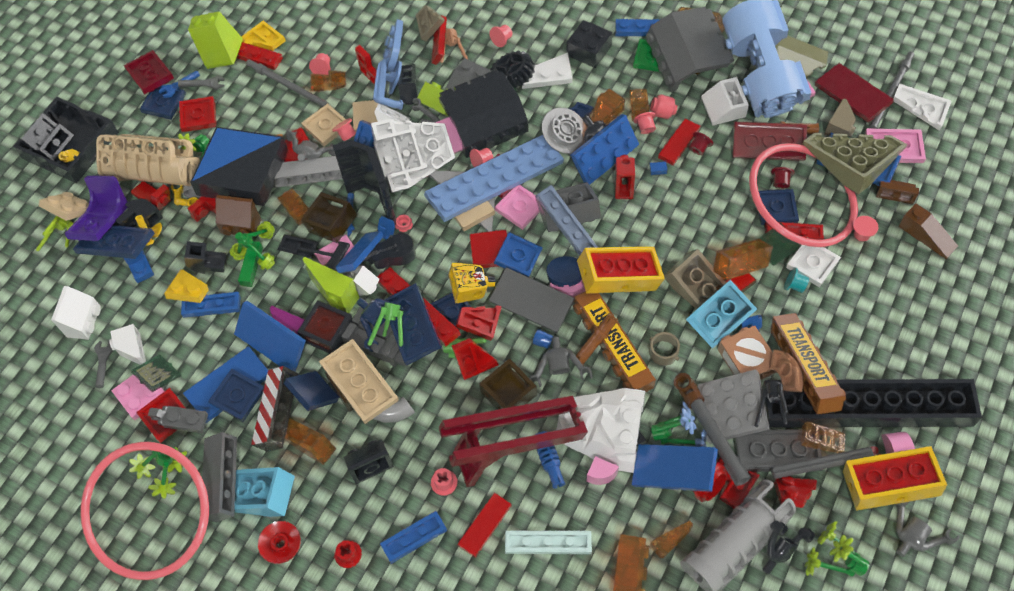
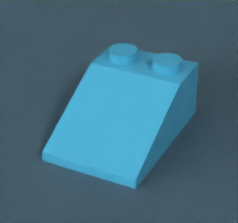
[686,280,757,349]
[235,467,295,517]

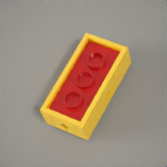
[577,247,665,294]
[843,446,947,511]

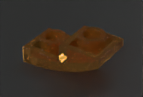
[310,70,346,91]
[277,189,309,225]

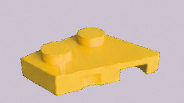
[241,21,286,51]
[164,269,209,303]

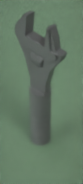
[178,75,225,90]
[94,341,114,388]

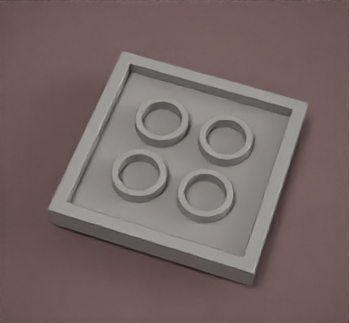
[698,369,770,444]

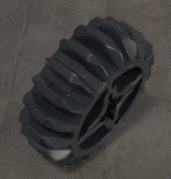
[489,50,535,89]

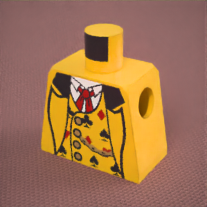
[448,263,495,303]

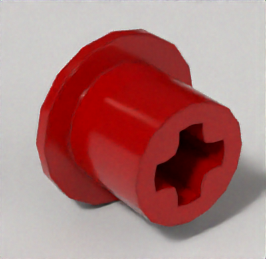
[334,540,362,568]

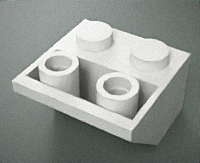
[701,77,749,126]

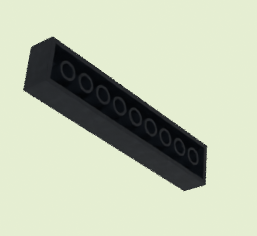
[762,379,982,428]

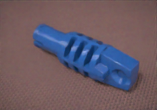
[535,431,566,489]

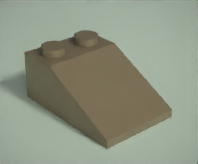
[664,249,726,309]

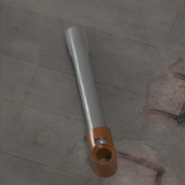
[674,373,751,486]

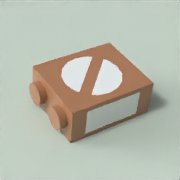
[718,325,777,380]

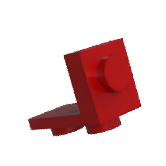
[131,181,171,211]

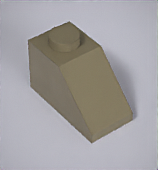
[825,98,856,137]

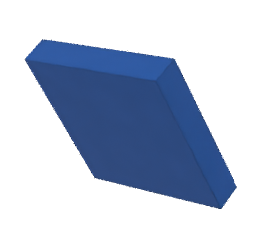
[494,232,542,277]

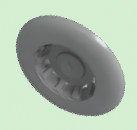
[542,108,587,154]

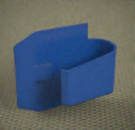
[378,216,395,240]
[742,315,762,332]

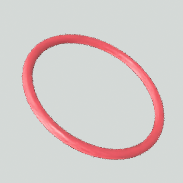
[749,143,858,247]
[81,442,209,580]

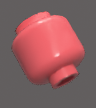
[650,94,678,119]

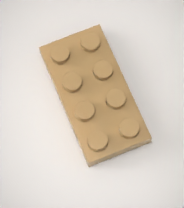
[319,339,399,424]

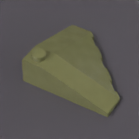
[755,35,828,78]
[803,133,907,194]

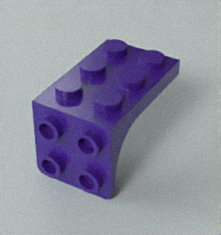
[64,176,127,241]

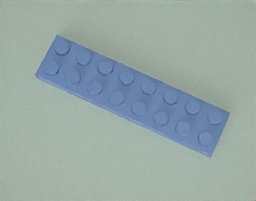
[424,135,564,222]

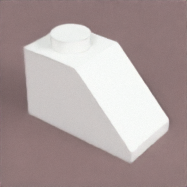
[342,266,379,296]
[109,324,147,366]

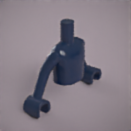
[357,298,412,352]

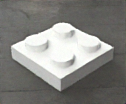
[786,238,841,288]

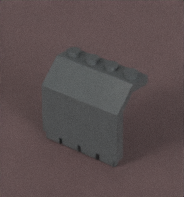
[646,7,734,92]

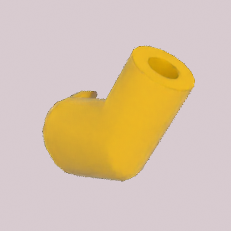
[58,149,80,162]

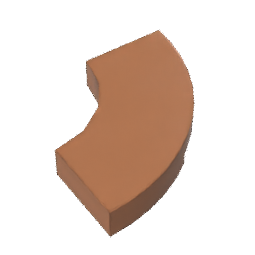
[770,350,803,392]

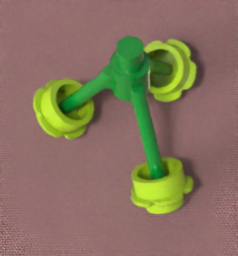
[229,221,275,270]

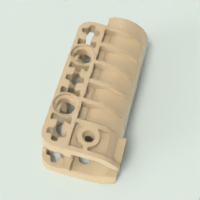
[96,134,200,186]

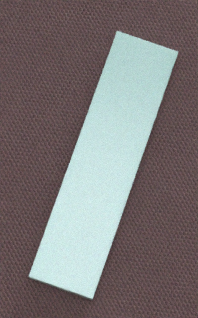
[505,531,592,554]

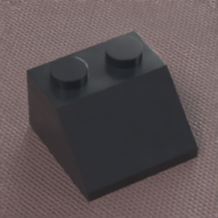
[344,439,394,485]

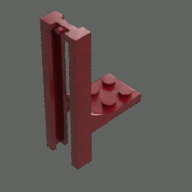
[438,395,588,487]

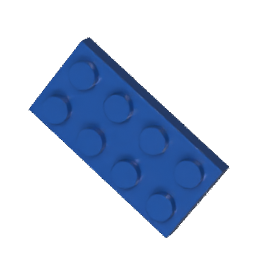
[570,114,639,185]

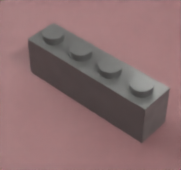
[202,432,237,522]

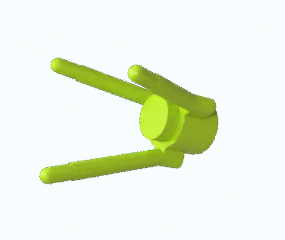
[36,216,74,251]

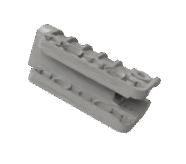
[680,479,796,591]

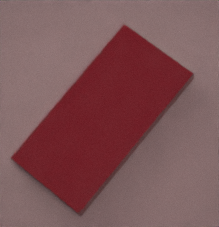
[814,63,894,123]
[732,122,807,161]

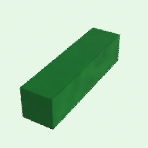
[238,241,263,287]

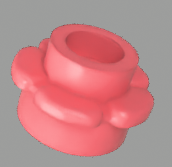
[395,215,413,232]

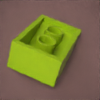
[302,257,359,313]

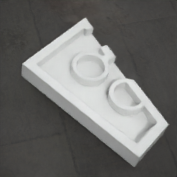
[522,53,573,89]
[893,84,951,131]

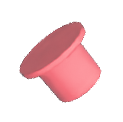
[489,25,512,47]
[309,53,331,77]
[633,112,656,134]
[332,118,356,141]
[470,148,493,168]
[853,216,878,241]
[431,468,457,496]

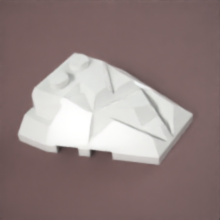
[371,119,455,193]
[557,388,645,473]

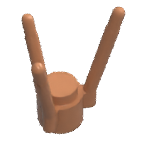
[440,28,468,63]

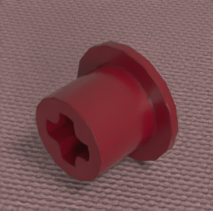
[689,132,714,156]
[770,167,795,189]

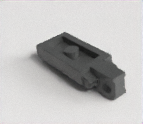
[148,406,208,433]

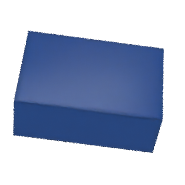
[649,162,667,175]

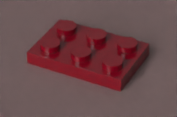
[124,50,174,95]

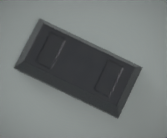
[277,234,318,258]

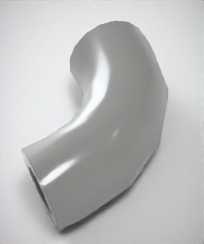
[373,397,415,423]

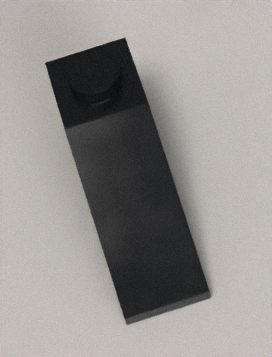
[398,64,418,105]

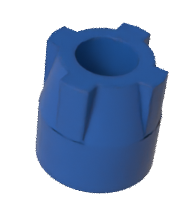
[533,330,553,348]

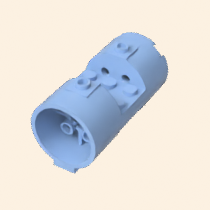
[722,0,811,118]

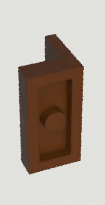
[876,180,919,204]

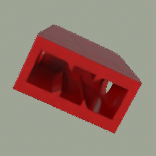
[615,155,635,199]

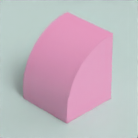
[881,432,915,454]
[587,456,619,485]

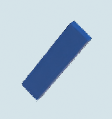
[336,231,383,273]

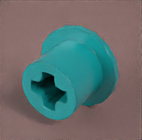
[784,267,809,293]

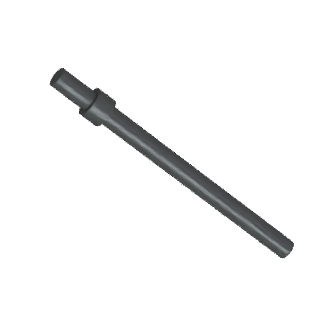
[869,52,915,129]
[246,59,329,107]

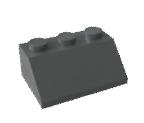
[536,182,601,232]

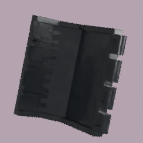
[439,69,529,158]
[332,140,396,225]

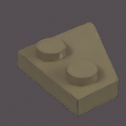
[416,5,445,41]

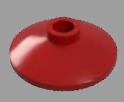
[258,521,301,564]

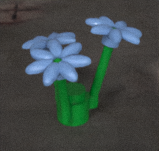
[651,402,707,447]

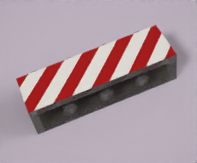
[251,366,298,452]

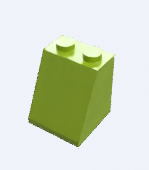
[188,11,243,69]

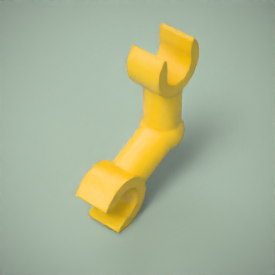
[171,184,198,207]

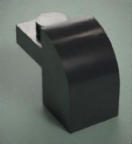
[115,199,163,229]
[184,241,226,274]

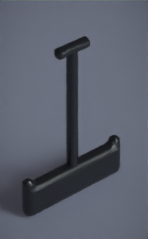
[294,241,350,270]

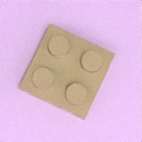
[39,192,89,221]

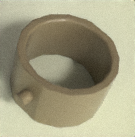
[649,332,680,366]

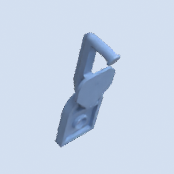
[373,19,403,110]

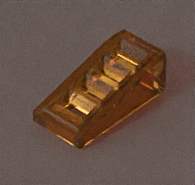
[629,89,650,122]
[801,421,845,453]
[650,521,693,559]

